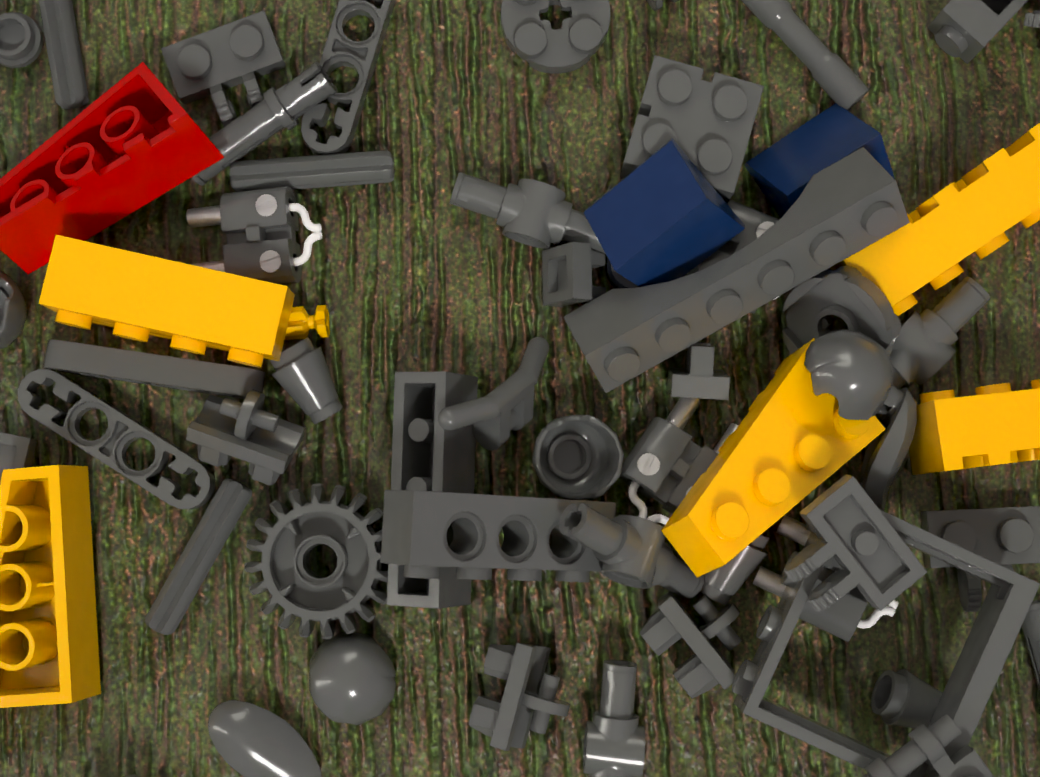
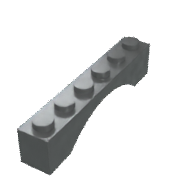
[563,147,910,393]

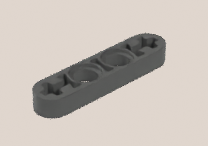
[301,0,396,155]
[43,339,266,399]
[18,369,215,509]

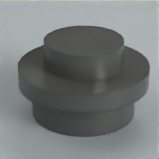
[0,12,43,68]

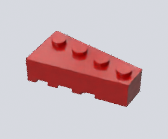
[0,62,225,275]

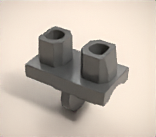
[186,389,305,486]
[639,591,742,699]
[469,643,570,751]

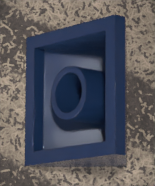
[744,103,895,218]
[584,138,745,287]

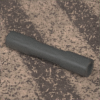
[741,0,870,111]

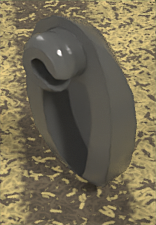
[860,385,918,512]
[208,700,322,777]

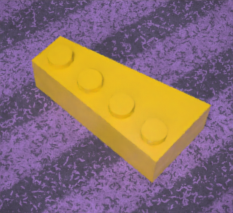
[830,123,1040,316]
[38,235,295,368]
[661,338,886,578]
[909,379,1040,475]
[0,465,101,708]

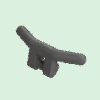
[438,337,549,451]

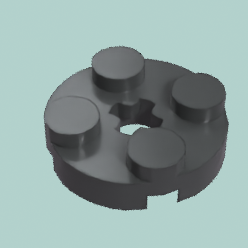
[501,0,611,74]
[782,266,901,355]

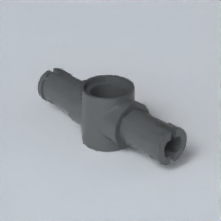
[449,172,606,255]
[889,277,991,390]
[559,503,705,599]
[583,659,645,777]

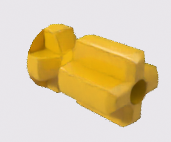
[285,305,330,340]

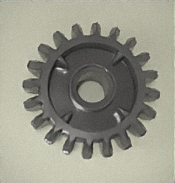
[244,483,388,639]

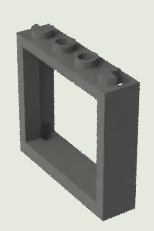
[732,509,1040,777]

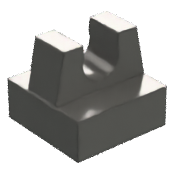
[542,242,606,307]
[666,342,730,400]

